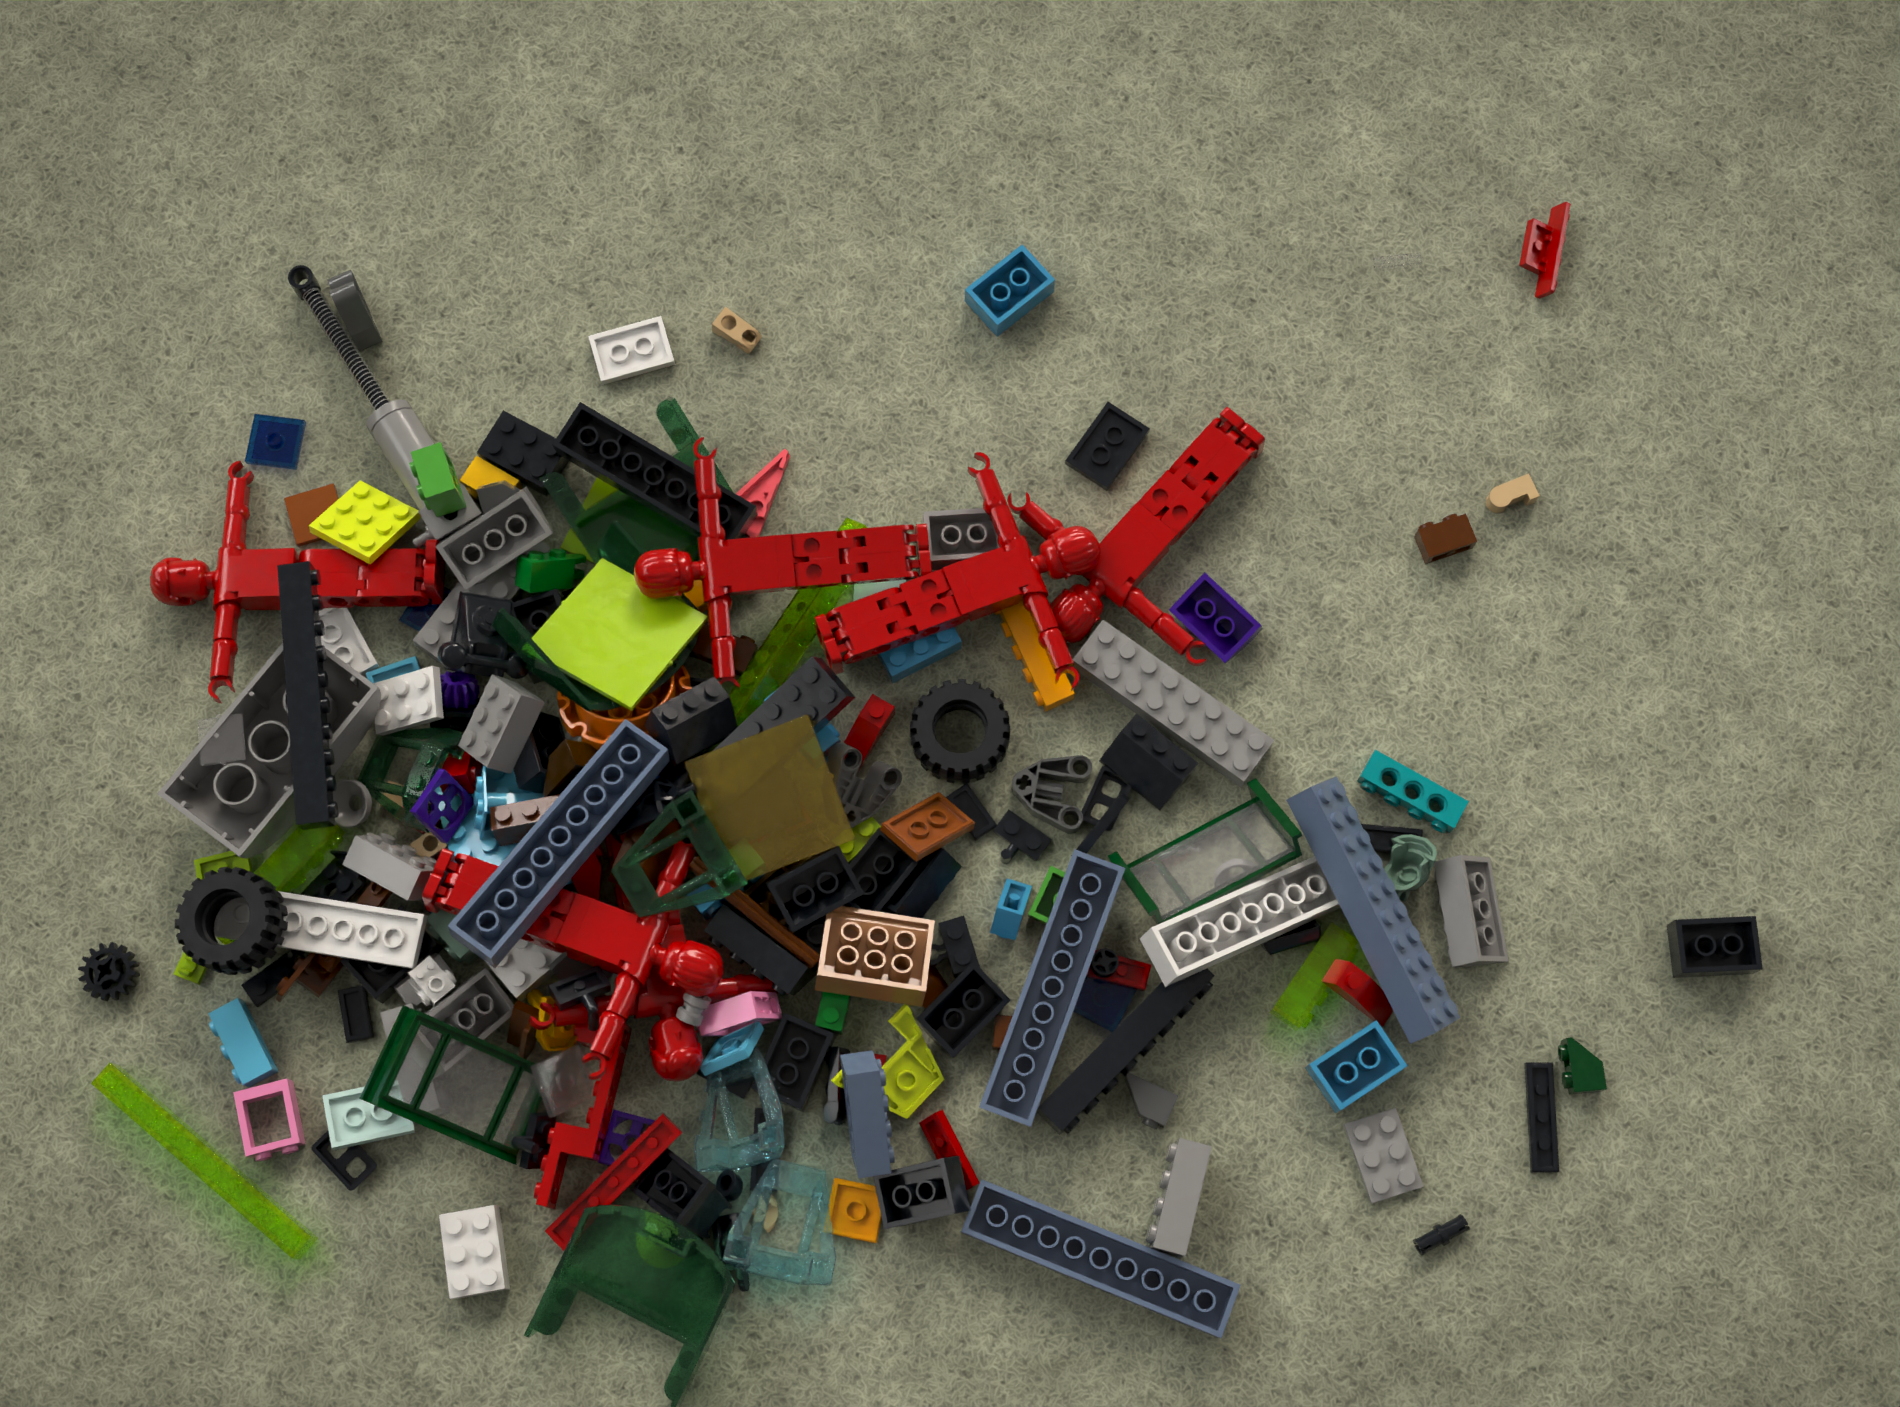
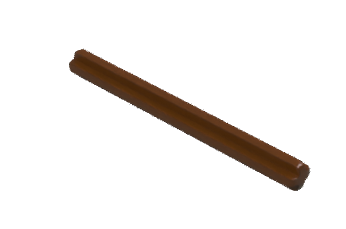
[689,856,820,968]

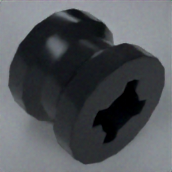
[1091,948,1119,978]

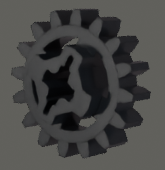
[78,942,140,1002]

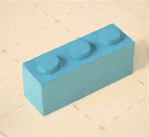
[208,998,279,1087]

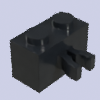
[930,916,980,978]

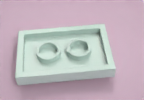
[322,1080,415,1151]

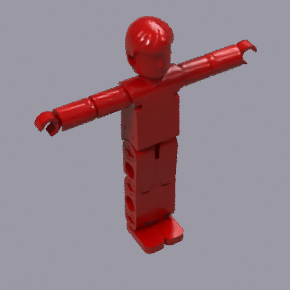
[1007,407,1265,666]
[634,437,932,689]
[814,452,1100,691]
[150,461,445,704]
[529,778,788,1082]
[422,826,724,1080]

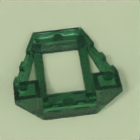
[357,728,464,833]
[611,790,748,918]

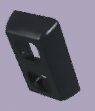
[1081,766,1131,831]
[1260,920,1321,955]
[311,1131,377,1191]

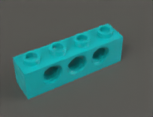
[1357,750,1469,833]

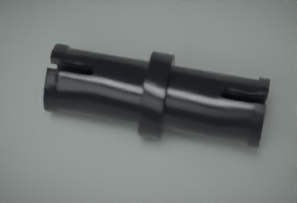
[1413,1214,1470,1256]

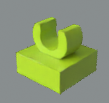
[173,952,207,985]

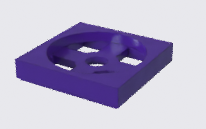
[410,768,474,844]
[598,1109,655,1175]

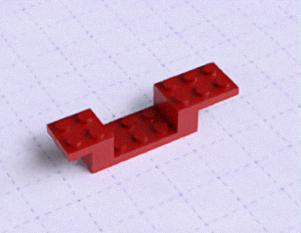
[534,994,632,1209]

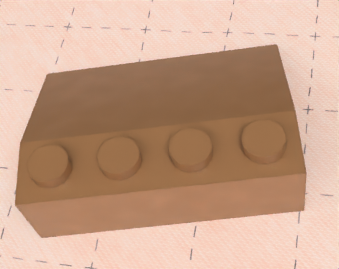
[815,906,935,1007]

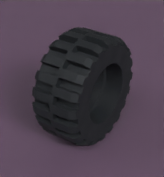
[910,679,1010,784]
[175,867,288,975]

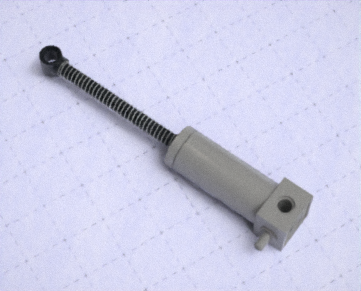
[288,265,482,548]

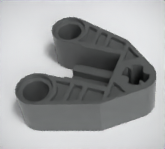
[327,270,383,351]
[822,742,902,829]
[1012,755,1092,834]

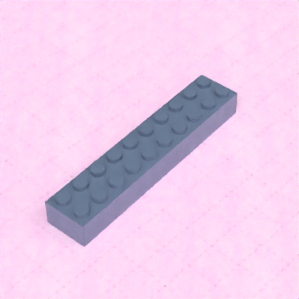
[448,719,670,968]
[1286,776,1460,1044]
[979,849,1125,1127]
[961,1179,1241,1338]

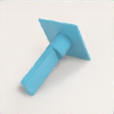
[474,766,544,840]

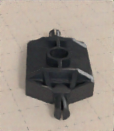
[609,776,698,844]
[291,850,367,902]

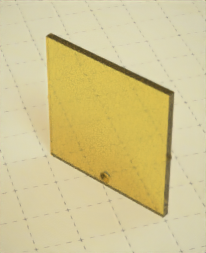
[685,714,855,885]

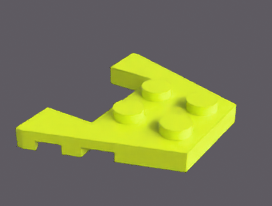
[831,1004,944,1119]

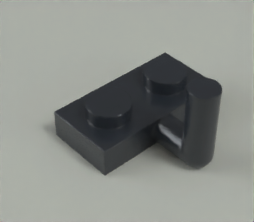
[993,809,1052,864]
[548,966,611,1031]
[511,1112,557,1169]

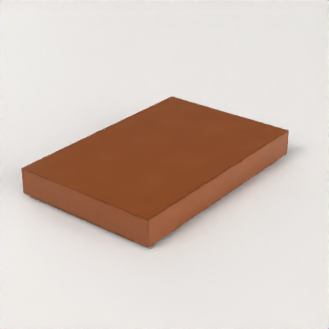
[880,792,975,862]

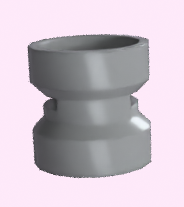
[676,993,711,1026]

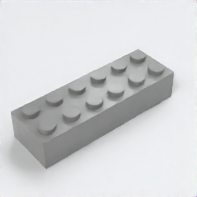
[413,541,551,672]

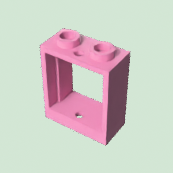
[697,991,782,1036]
[233,1078,306,1161]

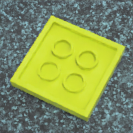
[309,480,421,565]

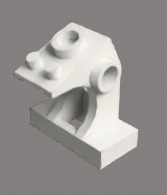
[394,953,457,1007]

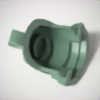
[1384,834,1437,902]

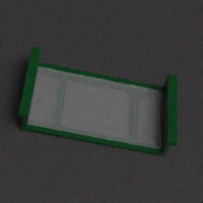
[1108,778,1302,925]
[359,1005,556,1165]

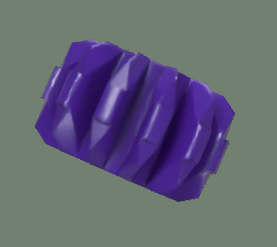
[440,671,479,709]

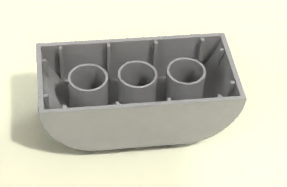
[157,643,381,858]

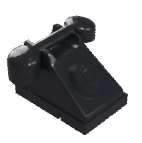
[438,591,531,679]
[631,1148,743,1257]

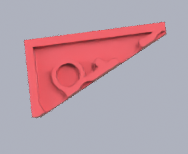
[736,449,790,538]

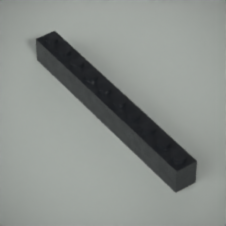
[277,561,339,830]

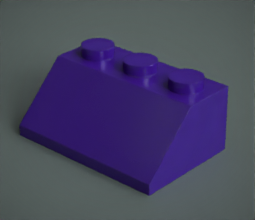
[1169,572,1263,664]

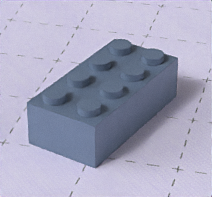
[840,1050,895,1178]

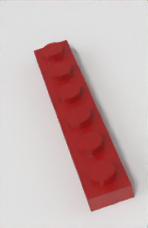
[545,1113,683,1251]

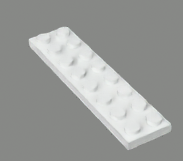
[214,891,428,969]

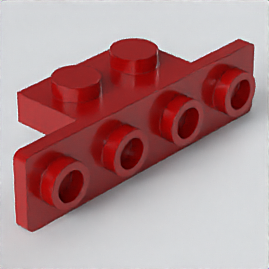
[1519,202,1571,299]

